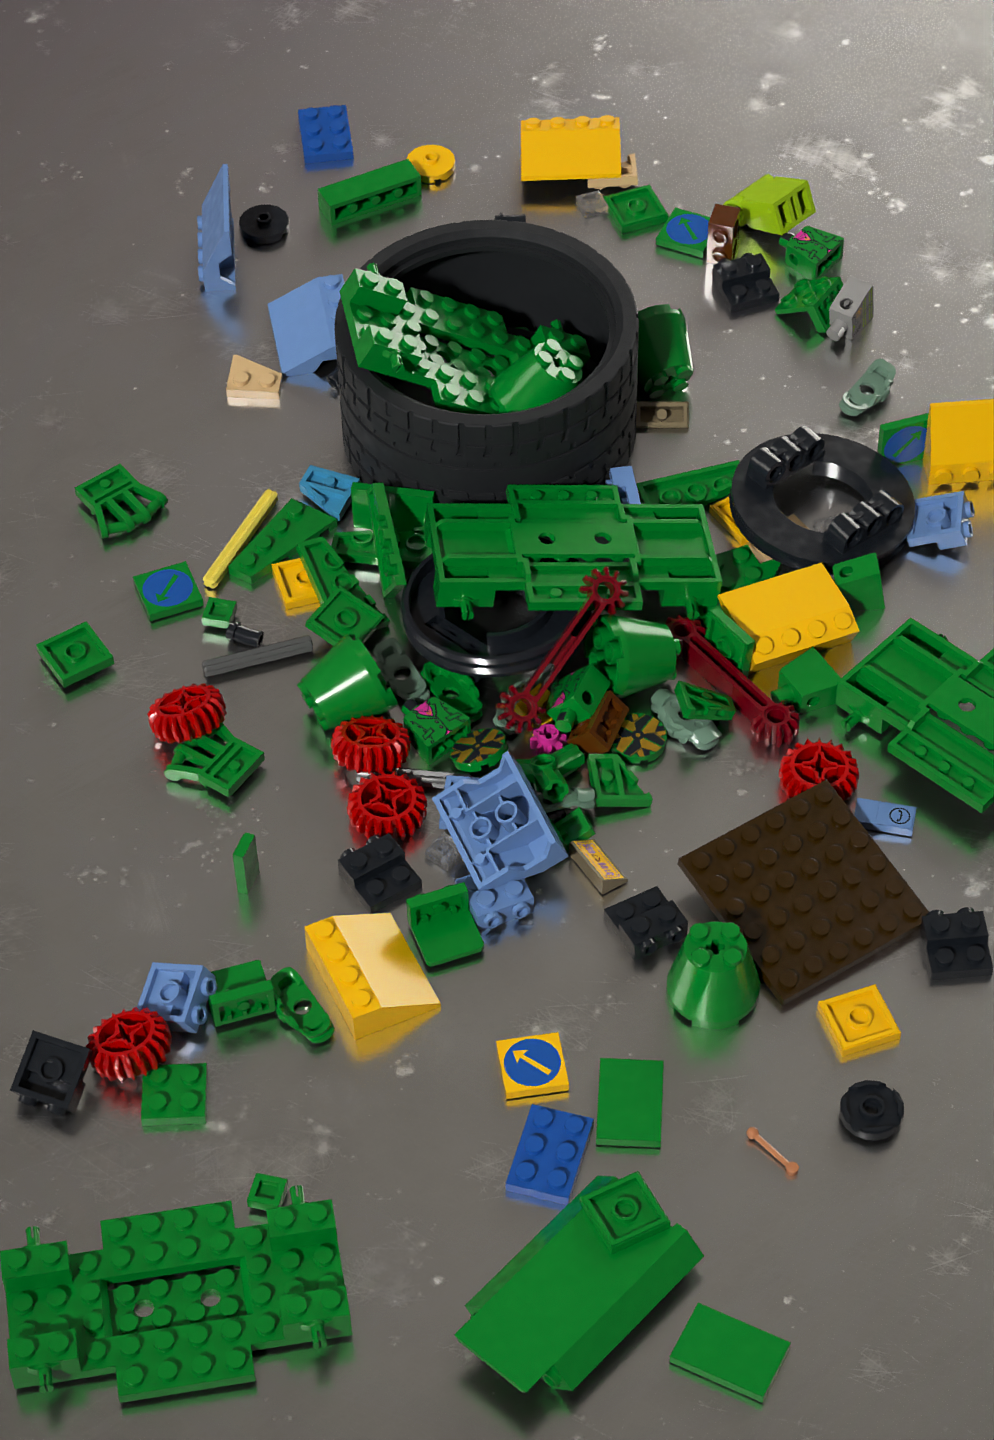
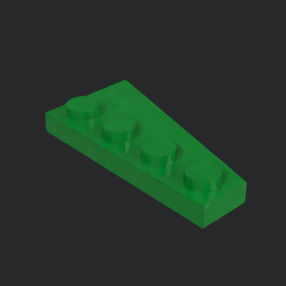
[636,460,740,506]
[366,482,407,599]
[228,498,337,584]
[331,526,433,569]
[296,536,390,629]

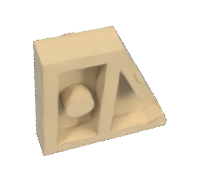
[587,154,638,189]
[226,355,283,400]

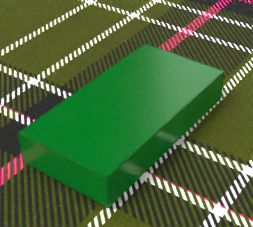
[233,832,260,895]

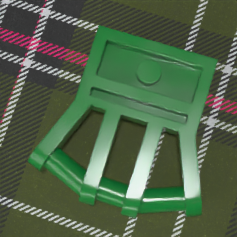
[75,464,168,539]
[164,722,265,797]

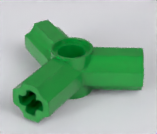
[499,743,585,804]

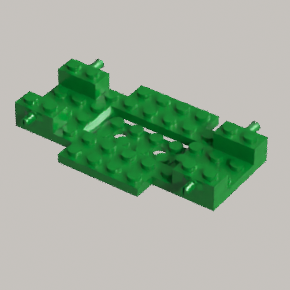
[339,263,591,414]
[424,485,722,620]
[835,617,994,813]
[0,1185,352,1403]

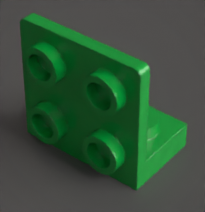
[775,276,843,333]
[208,960,276,1027]

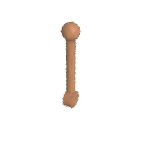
[746,1127,799,1176]

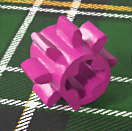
[530,723,566,755]

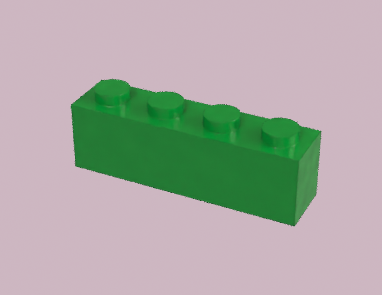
[317,159,422,226]

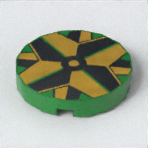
[611,713,667,764]
[450,728,508,772]

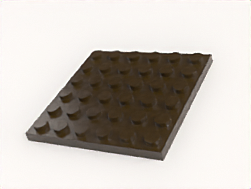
[677,779,929,1006]

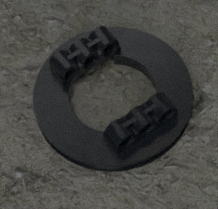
[729,425,915,575]
[401,538,592,683]

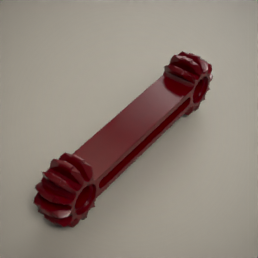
[496,567,629,734]
[664,614,800,748]

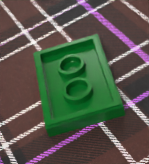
[351,482,435,532]
[596,1058,664,1148]
[669,1302,791,1403]

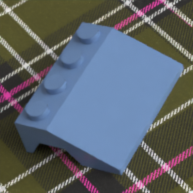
[197,164,236,292]
[268,274,345,377]
[432,751,569,891]

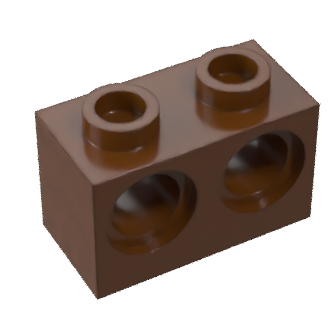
[707,204,740,264]
[566,690,629,760]

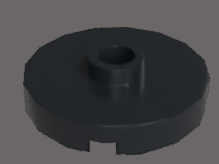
[239,204,289,244]
[840,1080,904,1140]

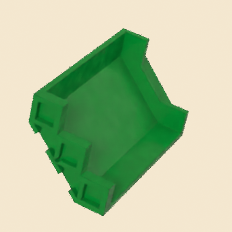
[454,1176,704,1393]

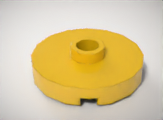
[407,145,455,183]

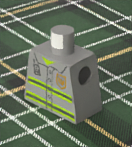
[826,275,874,341]

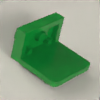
[406,882,484,966]

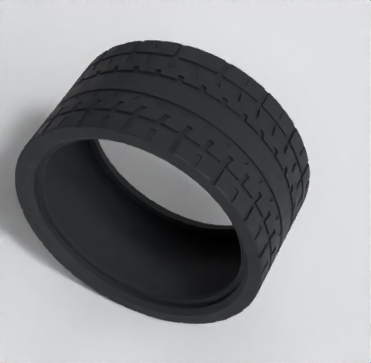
[334,220,639,504]

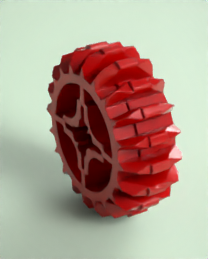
[147,683,227,744]
[331,715,411,775]
[779,738,859,801]
[347,770,427,841]
[86,1007,172,1083]

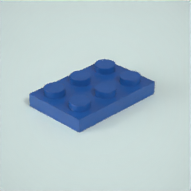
[298,105,354,164]
[505,1104,594,1205]

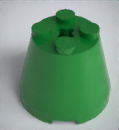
[637,304,694,399]
[489,339,583,414]
[584,614,681,699]
[297,632,398,732]
[666,921,760,1029]

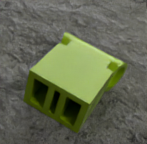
[723,174,816,236]

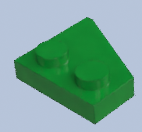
[674,680,736,720]
[587,754,653,807]

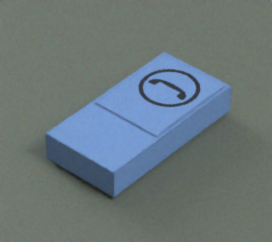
[854,798,917,836]

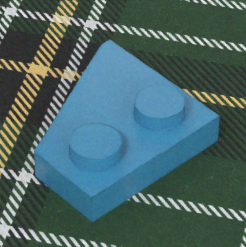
[299,465,360,521]

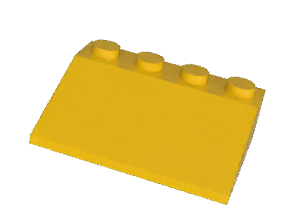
[521,115,621,181]
[923,399,994,485]
[717,562,860,674]
[304,913,441,1040]

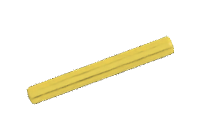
[203,489,278,589]

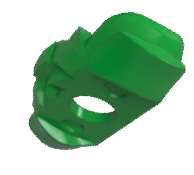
[420,661,483,723]
[270,967,335,1043]

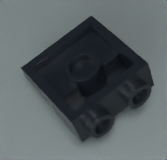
[712,253,780,313]
[338,833,422,914]
[604,886,688,960]
[920,907,993,980]
[10,1030,94,1117]

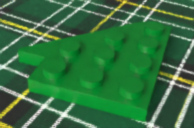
[697,545,782,631]

